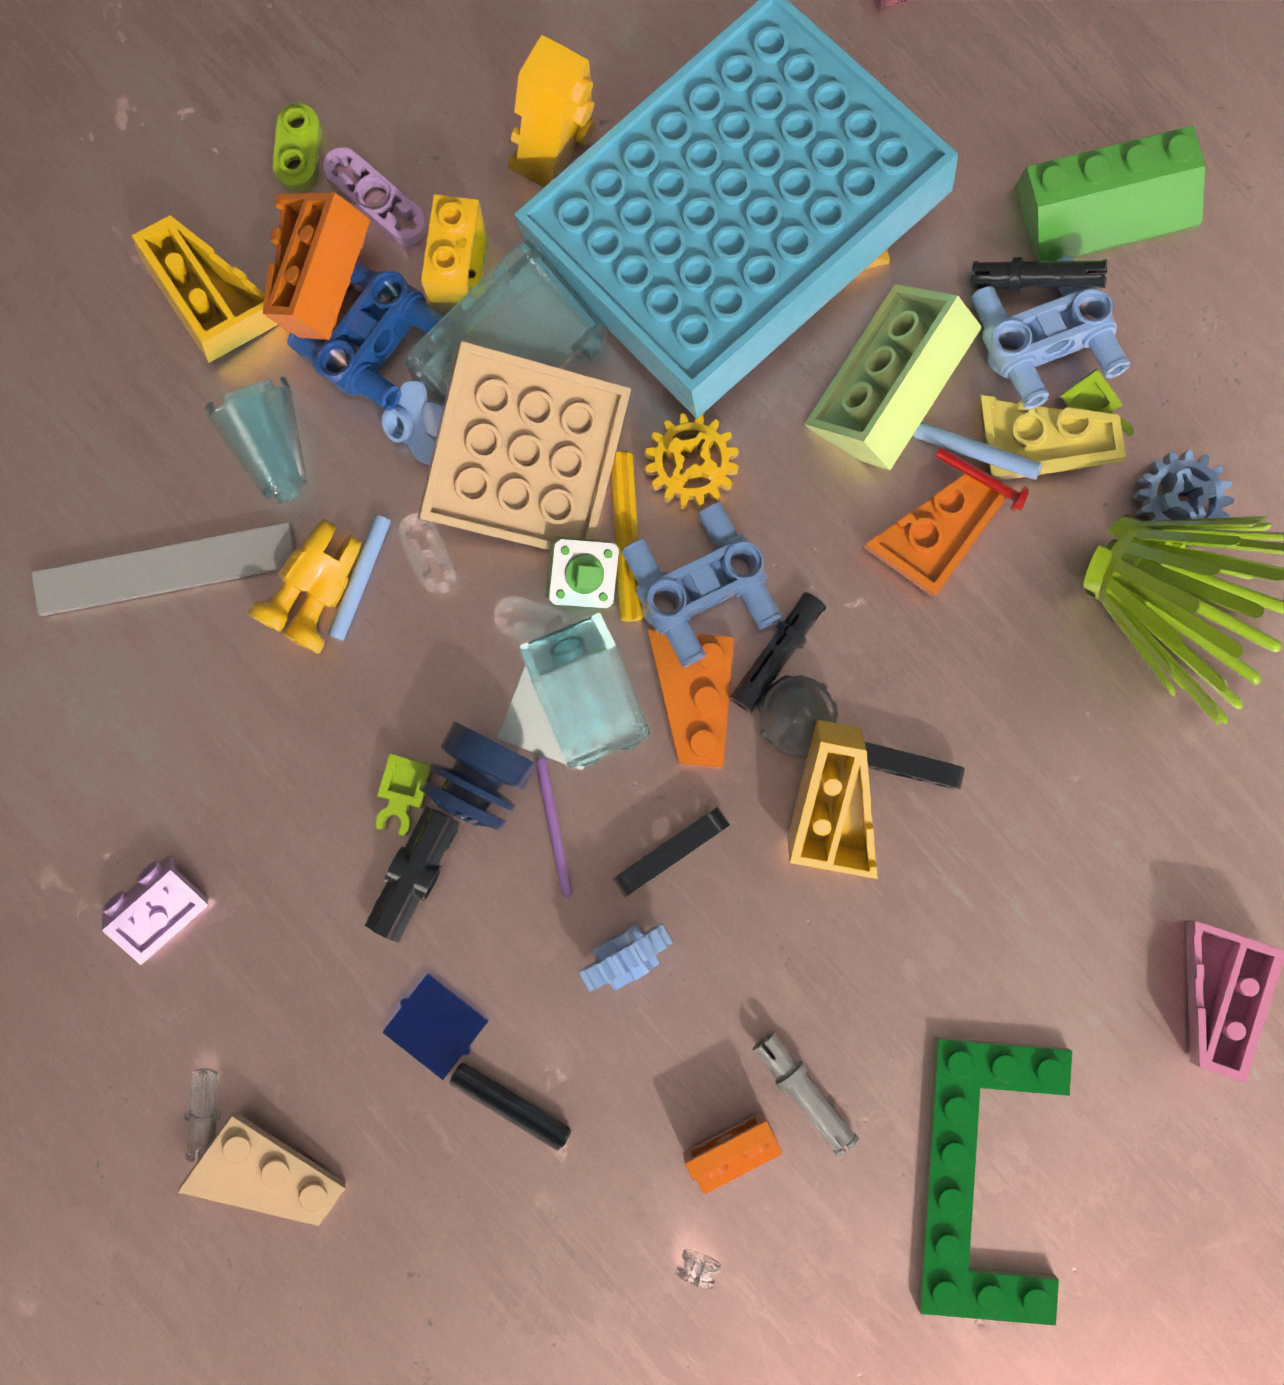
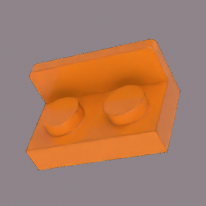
[683,1112,782,1194]

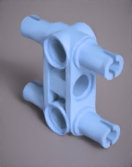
[970,256,1130,409]

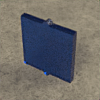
[382,973,489,1080]

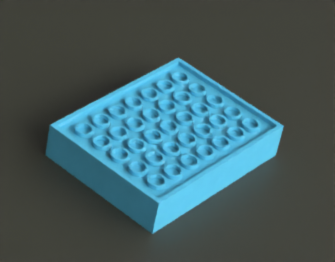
[514,0,959,419]

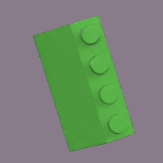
[1014,125,1206,261]

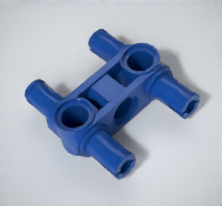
[287,260,453,411]

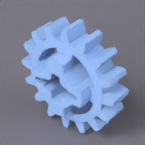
[1133,450,1234,521]
[578,923,673,992]

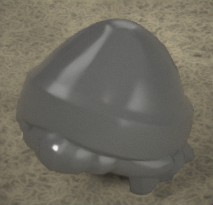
[756,675,838,758]

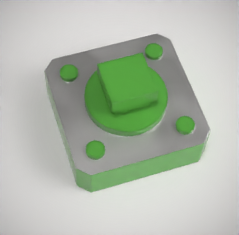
[545,536,619,608]

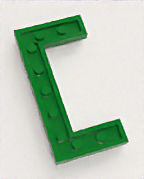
[917,1037,1072,1326]

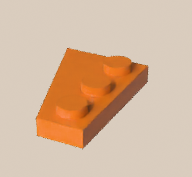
[863,466,1007,597]
[647,629,734,768]

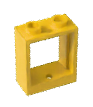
[421,194,489,322]

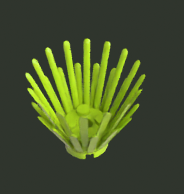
[1083,514,1284,727]

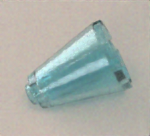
[204,377,307,504]

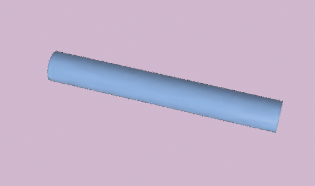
[913,422,1042,480]
[328,514,391,641]

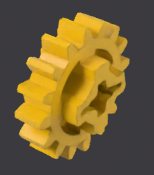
[645,413,739,509]

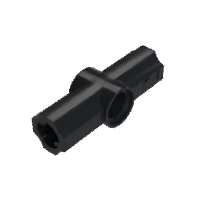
[364,806,461,943]

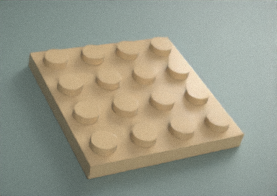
[417,341,631,550]

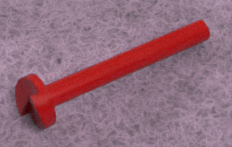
[935,447,1029,511]

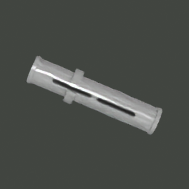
[752,1031,859,1156]

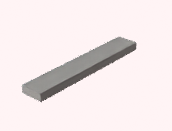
[31,522,296,616]

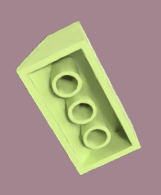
[805,284,982,470]

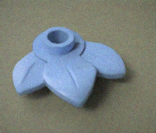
[382,380,444,465]

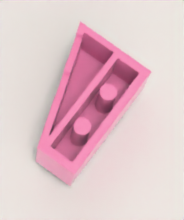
[1185,920,1284,1083]

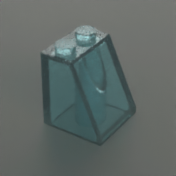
[520,613,651,770]

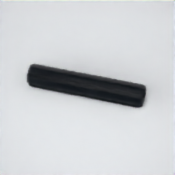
[449,1063,571,1151]

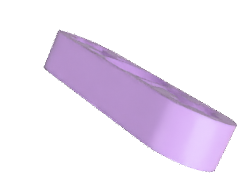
[323,147,428,247]

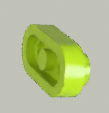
[273,103,322,192]

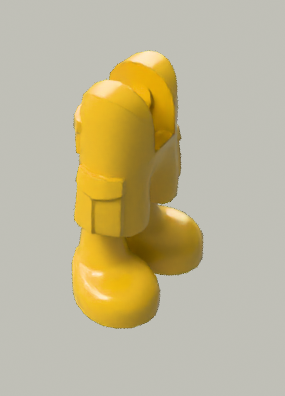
[247,519,362,654]

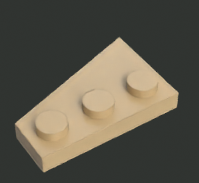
[177,1111,346,1226]

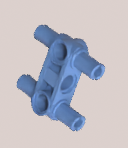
[622,502,782,668]

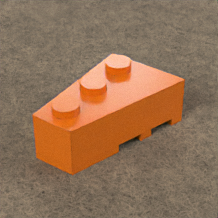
[262,192,370,340]

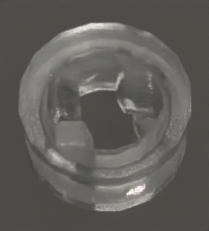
[676,1249,721,1289]

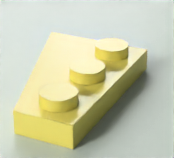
[980,395,1126,481]

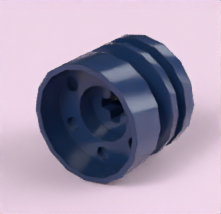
[419,721,537,832]

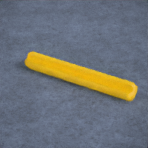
[611,451,643,622]

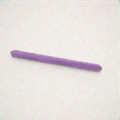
[535,754,572,899]

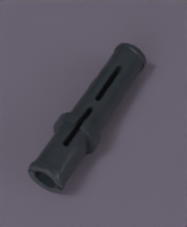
[971,257,1108,292]
[729,592,827,714]

